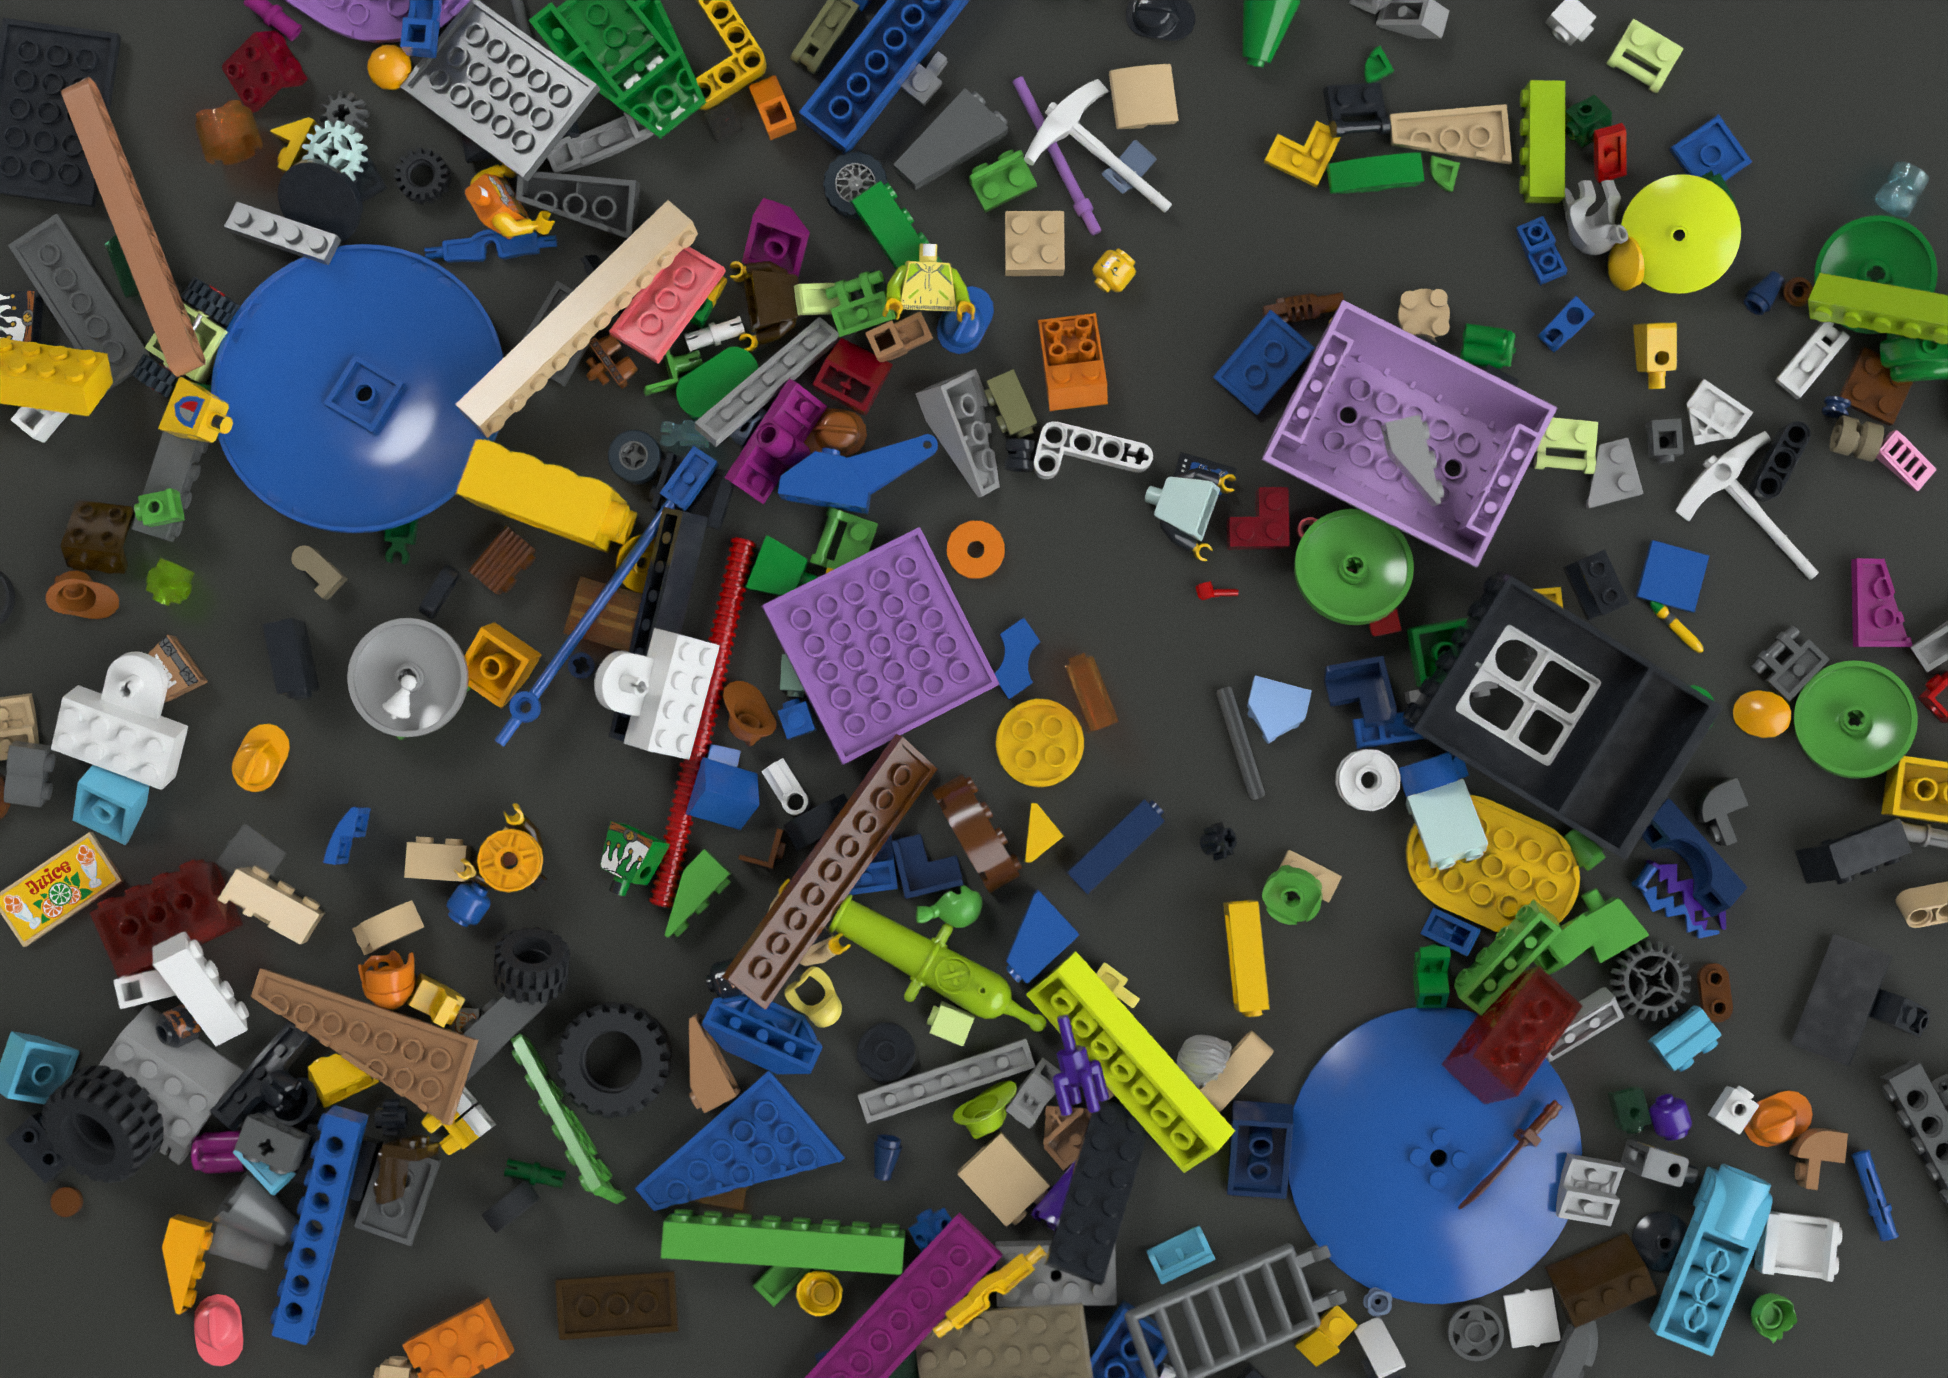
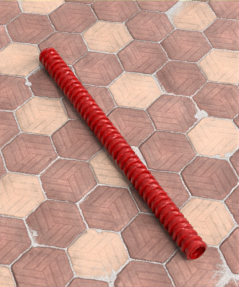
[649,537,757,908]

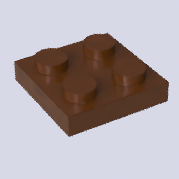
[1839,347,1914,426]

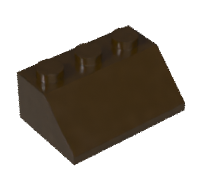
[1545,1233,1657,1328]

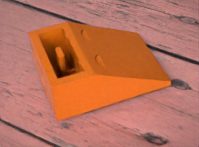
[1038,313,1108,411]

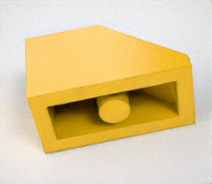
[308,1054,379,1108]

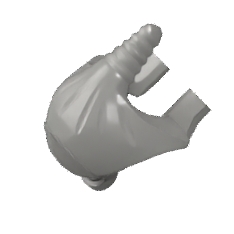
[1562,180,1628,255]

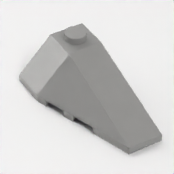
[915,369,1000,497]

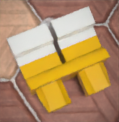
[421,1086,496,1155]

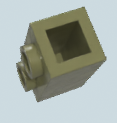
[984,369,1037,439]

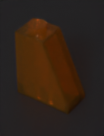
[1064,653,1119,733]

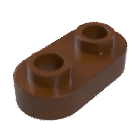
[1697,963,1733,1023]

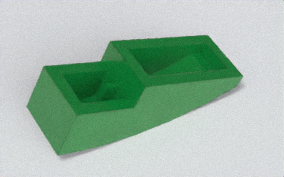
[1326,152,1424,194]

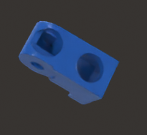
[1537,296,1595,353]

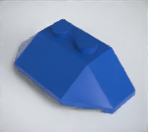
[702,994,823,1075]

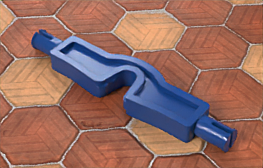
[425,229,558,263]

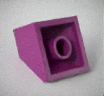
[742,197,810,278]

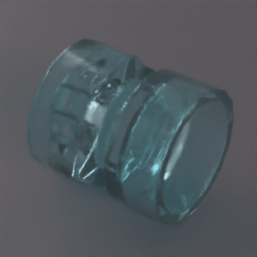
[1875,162,1929,217]

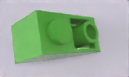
[1533,914,1602,977]

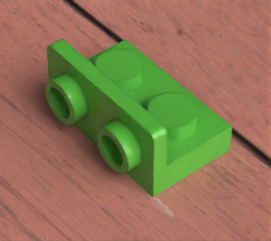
[969,150,1037,213]

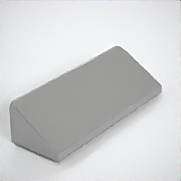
[1531,987,1625,1063]

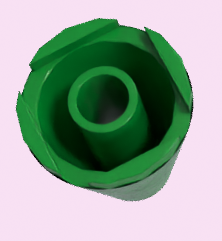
[1242,0,1301,68]

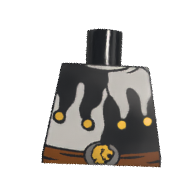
[0,290,44,344]

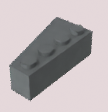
[516,171,640,239]

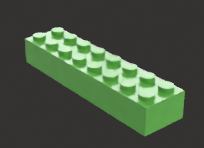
[661,1209,906,1275]

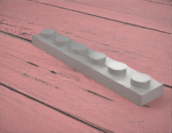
[695,317,840,447]
[858,1038,1036,1123]

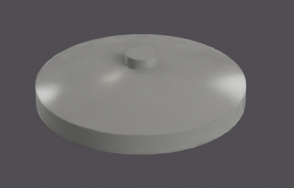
[347,618,469,737]

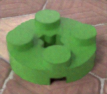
[1262,865,1323,925]

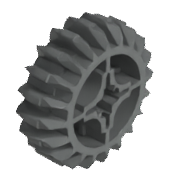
[1609,940,1692,1021]

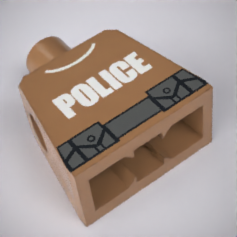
[148,635,208,703]

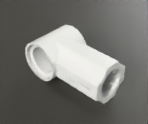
[762,758,810,816]

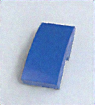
[1516,216,1568,285]

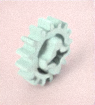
[302,120,368,181]

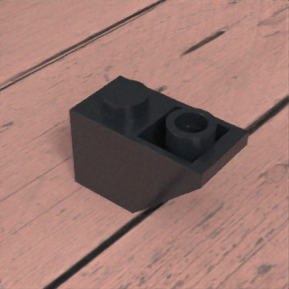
[1869,989,1931,1038]

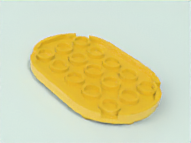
[1406,795,1580,933]

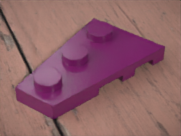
[1851,558,1913,647]

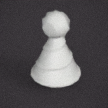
[382,675,417,719]

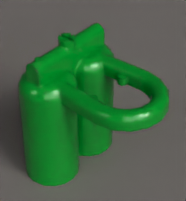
[1460,323,1516,369]

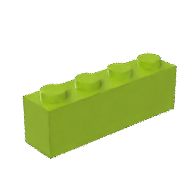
[1519,80,1565,203]

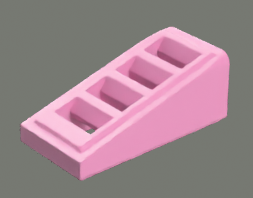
[1876,430,1937,492]

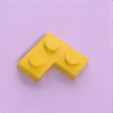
[1264,121,1341,187]

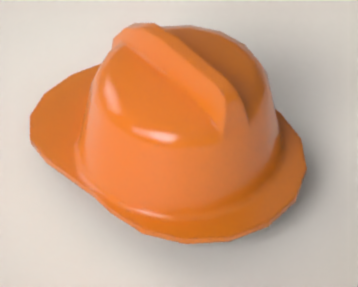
[1744,1090,1813,1147]

